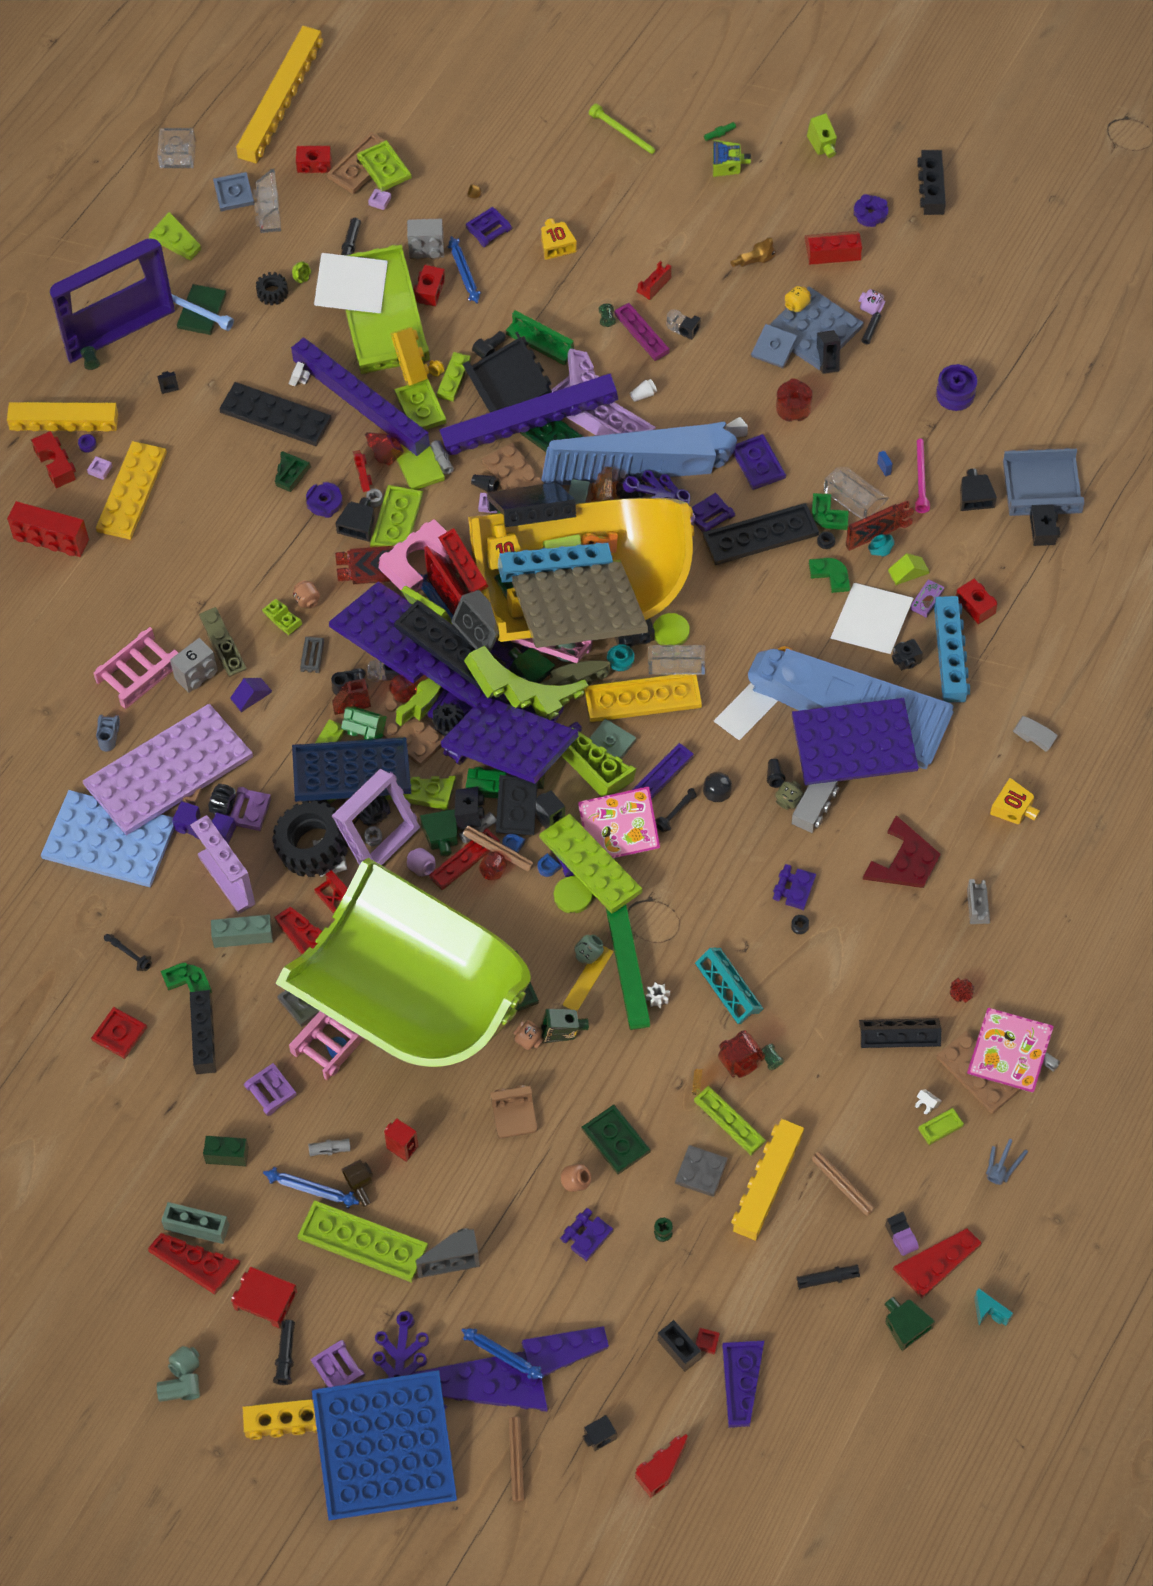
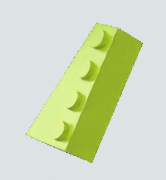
[561,728,636,797]

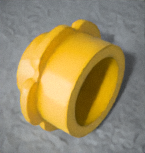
[428,360,445,377]

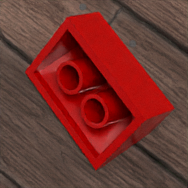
[805,231,862,265]

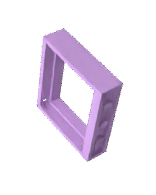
[332,769,420,865]

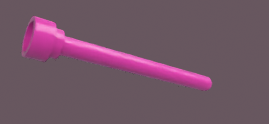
[915,438,930,513]

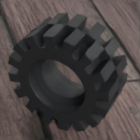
[256,272,288,306]

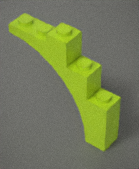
[464,646,589,720]

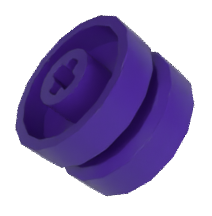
[936,364,978,411]

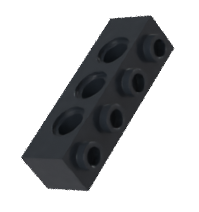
[917,150,946,215]
[190,990,216,1075]

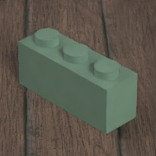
[211,915,273,948]
[161,1202,229,1244]

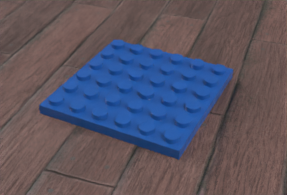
[312,1371,457,1521]

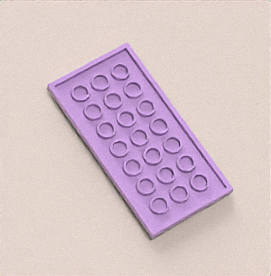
[83,704,253,836]

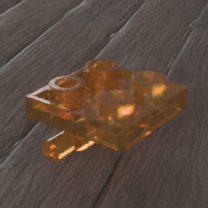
[591,466,617,502]

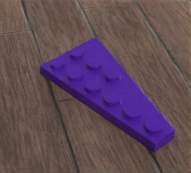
[413,1351,548,1412]

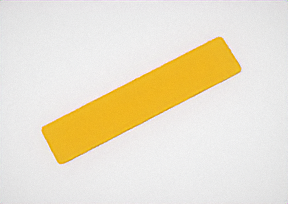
[563,946,613,1011]

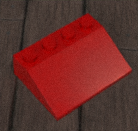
[424,546,470,615]

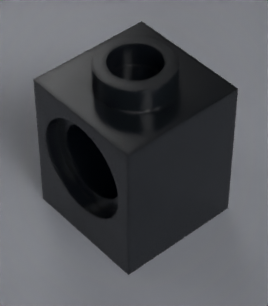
[583,1415,617,1451]

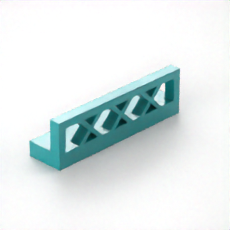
[695,948,764,1024]

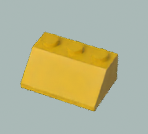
[390,327,429,386]

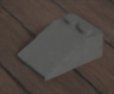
[451,590,499,653]
[416,1228,480,1278]

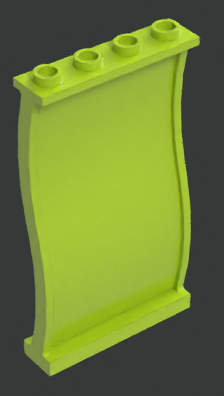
[344,245,430,374]

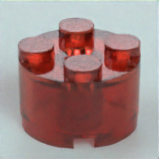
[776,378,813,422]
[718,1030,765,1078]

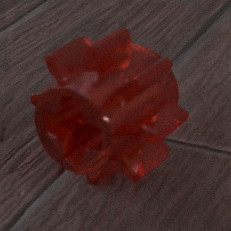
[950,978,974,1003]

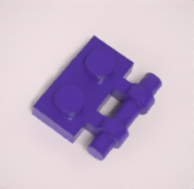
[773,864,816,910]
[560,1208,613,1262]

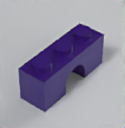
[172,801,236,844]

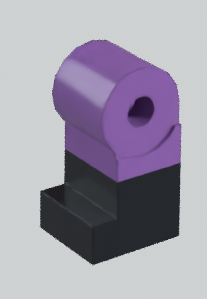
[885,1212,919,1256]

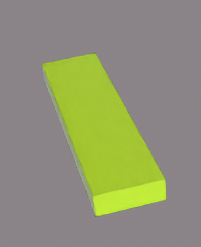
[694,1086,766,1155]

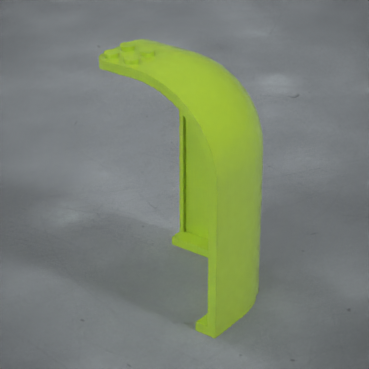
[275,858,531,1067]

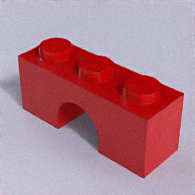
[31,431,76,489]

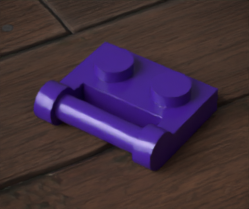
[466,206,512,247]
[692,492,735,533]

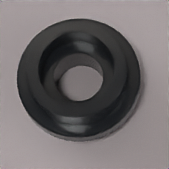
[817,531,835,549]

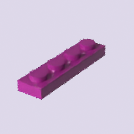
[614,303,669,361]

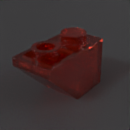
[364,432,404,466]
[332,678,372,715]

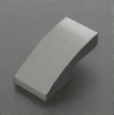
[1013,716,1058,752]

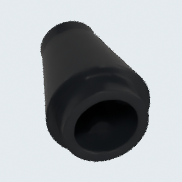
[471,474,499,492]
[767,759,786,788]

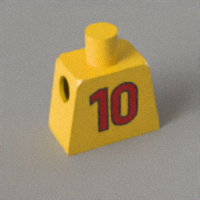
[541,218,577,260]
[487,524,521,570]
[990,778,1040,824]

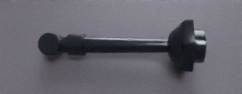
[655,788,697,832]
[104,934,152,971]

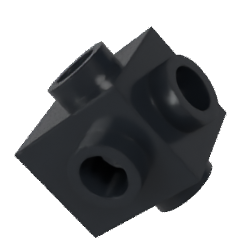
[892,639,923,671]

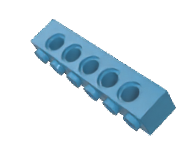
[498,543,613,583]
[934,596,970,703]

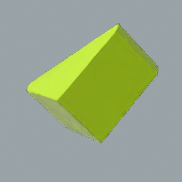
[888,553,930,585]

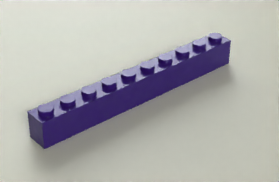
[291,337,430,456]
[439,374,618,455]

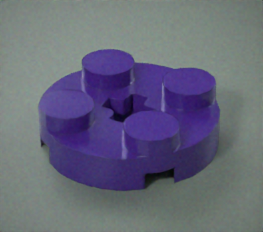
[853,194,888,227]
[306,482,343,518]

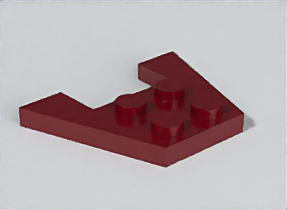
[863,815,941,888]

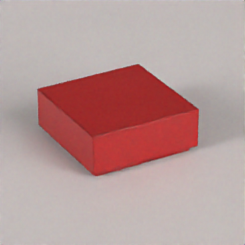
[695,1328,720,1355]

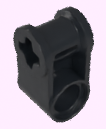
[331,669,368,696]

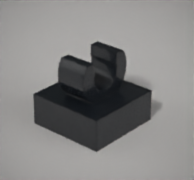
[157,371,179,394]

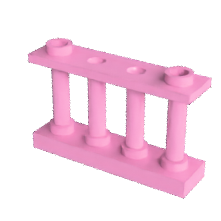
[94,627,178,709]
[289,1011,365,1080]

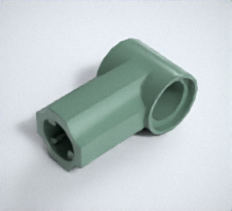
[156,1374,200,1402]

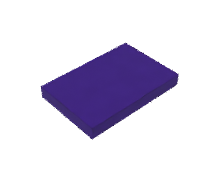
[733,434,786,490]

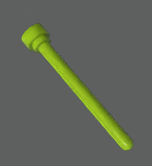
[589,103,655,154]

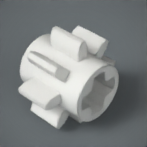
[646,982,670,1008]

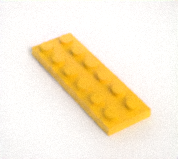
[96,441,167,540]
[584,672,702,722]

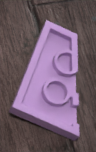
[568,349,599,386]

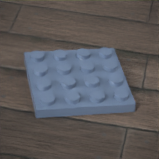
[770,287,864,370]

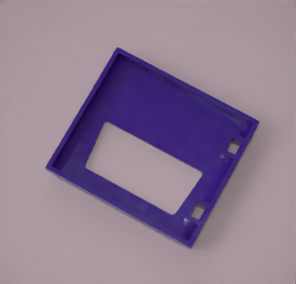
[50,238,175,364]

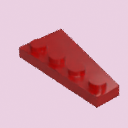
[274,907,322,955]
[893,1228,982,1299]
[148,1233,240,1295]

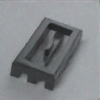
[300,636,324,673]

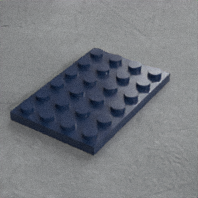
[292,737,411,802]

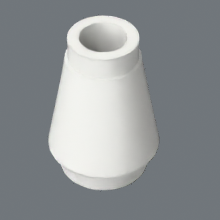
[630,379,657,402]

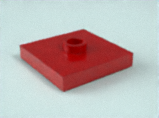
[91,1007,147,1059]

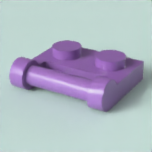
[229,787,271,831]
[244,1063,297,1116]
[311,1340,365,1387]

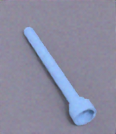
[172,294,234,331]

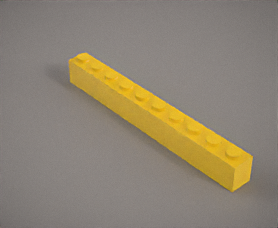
[236,26,323,164]

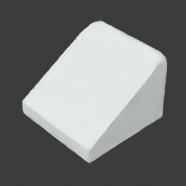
[725,417,748,437]

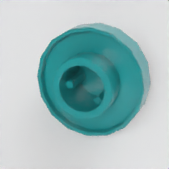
[868,534,895,557]
[607,644,634,671]

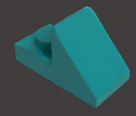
[974,1288,1013,1326]

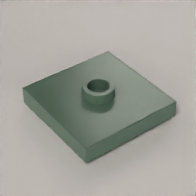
[589,719,636,759]

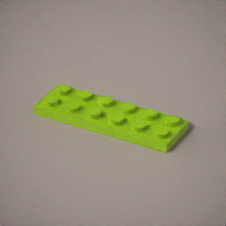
[539,813,643,914]
[297,1200,428,1283]

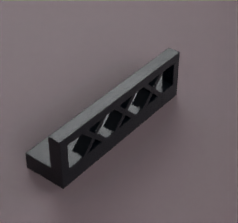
[859,1018,942,1048]

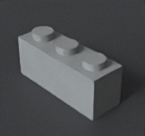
[791,781,840,833]

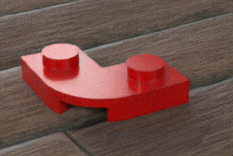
[352,450,372,492]

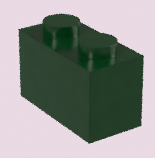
[203,1136,249,1167]

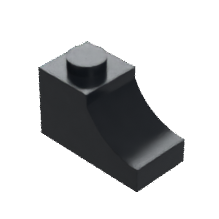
[817,330,841,374]

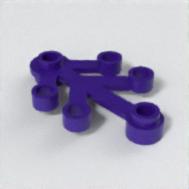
[623,470,690,504]
[372,1311,430,1378]

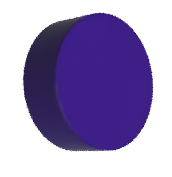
[78,434,97,453]

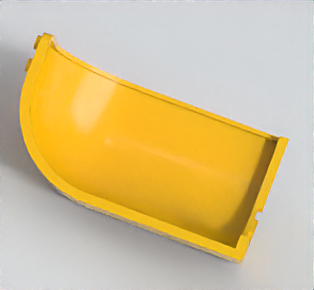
[468,498,695,642]

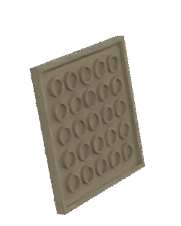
[512,562,648,648]

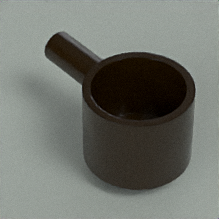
[342,1159,373,1207]

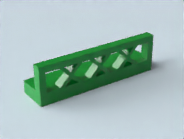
[506,310,574,366]

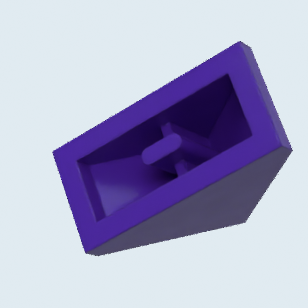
[230,678,272,712]

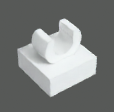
[289,361,310,387]
[915,1089,942,1114]

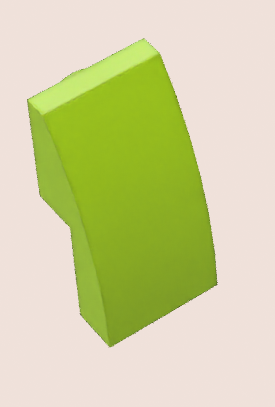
[262,599,302,635]

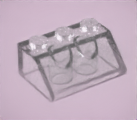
[253,169,281,233]
[824,467,889,522]
[648,645,706,675]

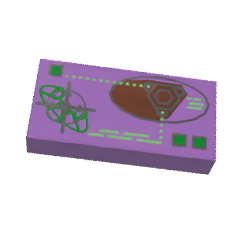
[910,579,944,617]

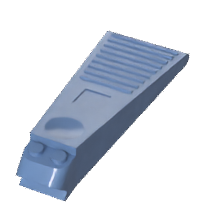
[541,422,737,486]
[748,649,954,769]

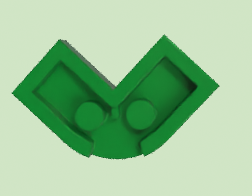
[812,493,849,530]
[808,558,850,593]
[161,962,212,993]

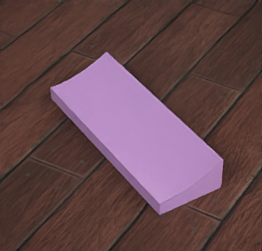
[552,376,656,436]

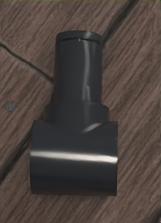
[472,331,506,359]

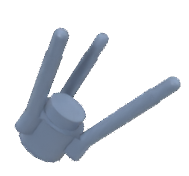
[986,1139,1028,1185]

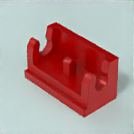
[636,261,672,300]

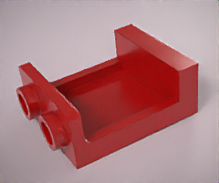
[231,1266,297,1329]

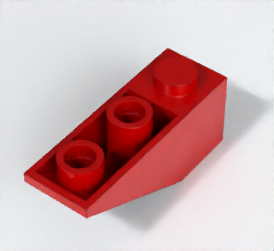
[635,1434,688,1498]

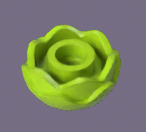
[292,261,311,283]

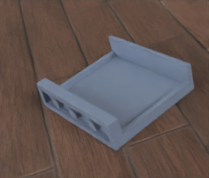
[1003,448,1084,516]

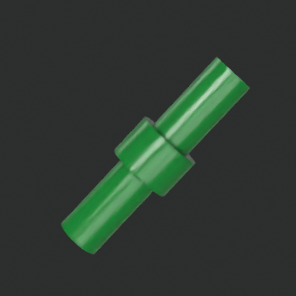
[704,122,736,141]

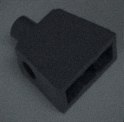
[960,468,997,511]
[335,497,375,542]

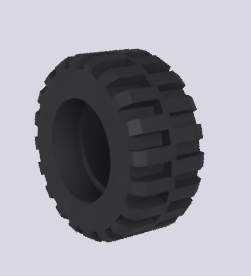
[272,800,349,877]

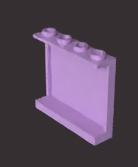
[190,815,255,914]

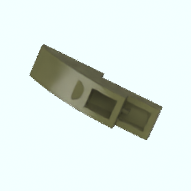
[199,607,247,677]
[540,661,610,686]

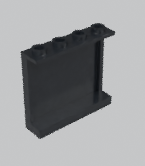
[462,332,552,413]
[487,482,576,527]

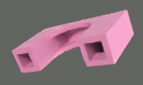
[379,519,453,592]

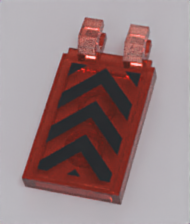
[846,501,914,551]
[335,545,395,585]

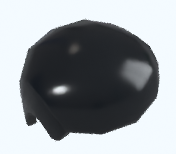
[703,772,732,802]

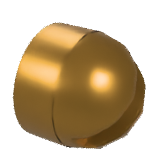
[467,184,481,199]

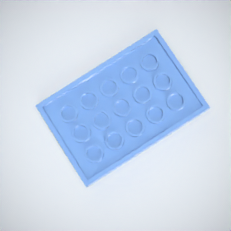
[41,790,174,888]

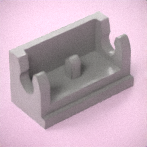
[967,879,990,924]

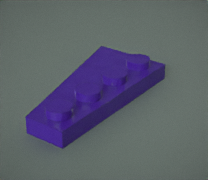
[522,1326,609,1382]
[722,1341,764,1428]

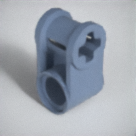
[96,715,120,752]

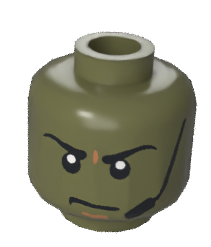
[775,781,804,810]

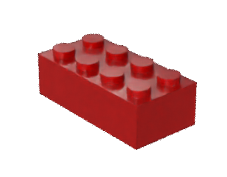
[7,501,89,557]

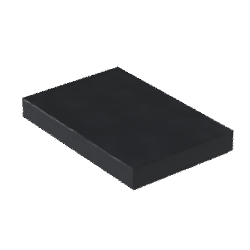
[496,775,538,835]

